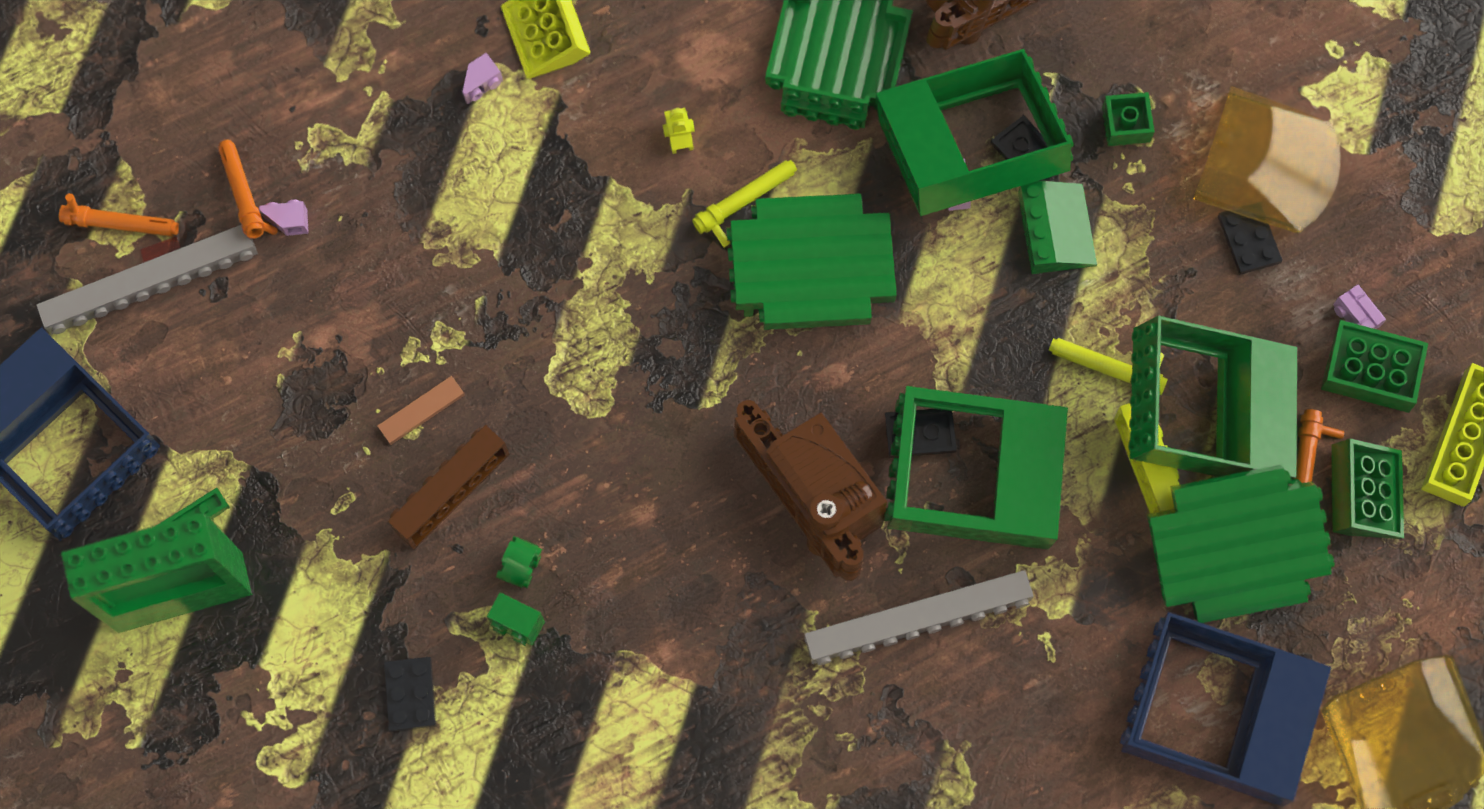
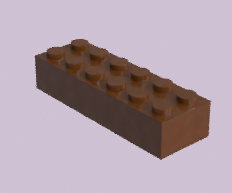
[388,425,510,550]

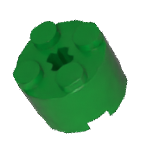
[496,536,542,588]

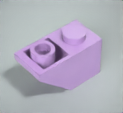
[463,53,503,104]
[259,200,308,236]

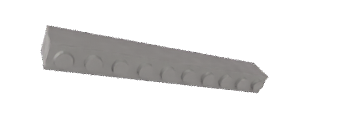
[36,225,258,335]
[804,570,1034,666]

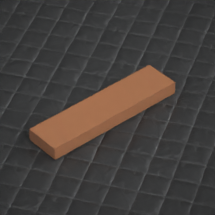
[378,376,465,445]

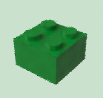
[1102,92,1155,146]
[487,592,545,646]

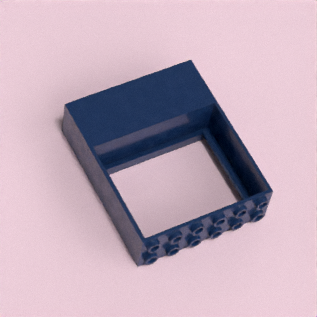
[0,327,161,540]
[1119,612,1331,807]

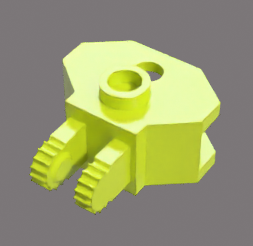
[663,108,695,154]

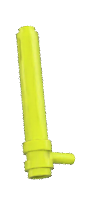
[692,160,797,248]
[1048,338,1168,395]

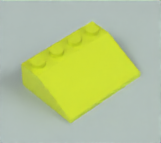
[501,0,591,79]

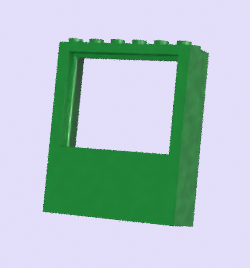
[876,49,1074,216]
[1128,316,1297,479]
[884,386,1068,550]
[62,512,252,633]

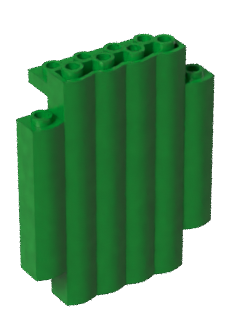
[765,0,913,130]
[726,194,897,330]
[1147,465,1334,623]

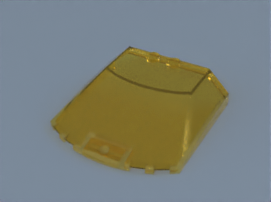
[1193,86,1341,234]
[1321,654,1484,809]

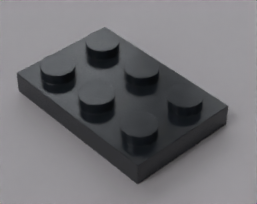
[990,115,1047,181]
[1217,202,1283,275]
[885,409,957,458]
[384,657,437,732]

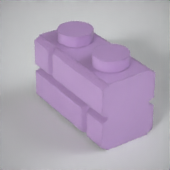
[1333,285,1386,329]

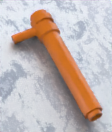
[218,140,278,239]
[59,193,179,237]
[1294,409,1344,483]

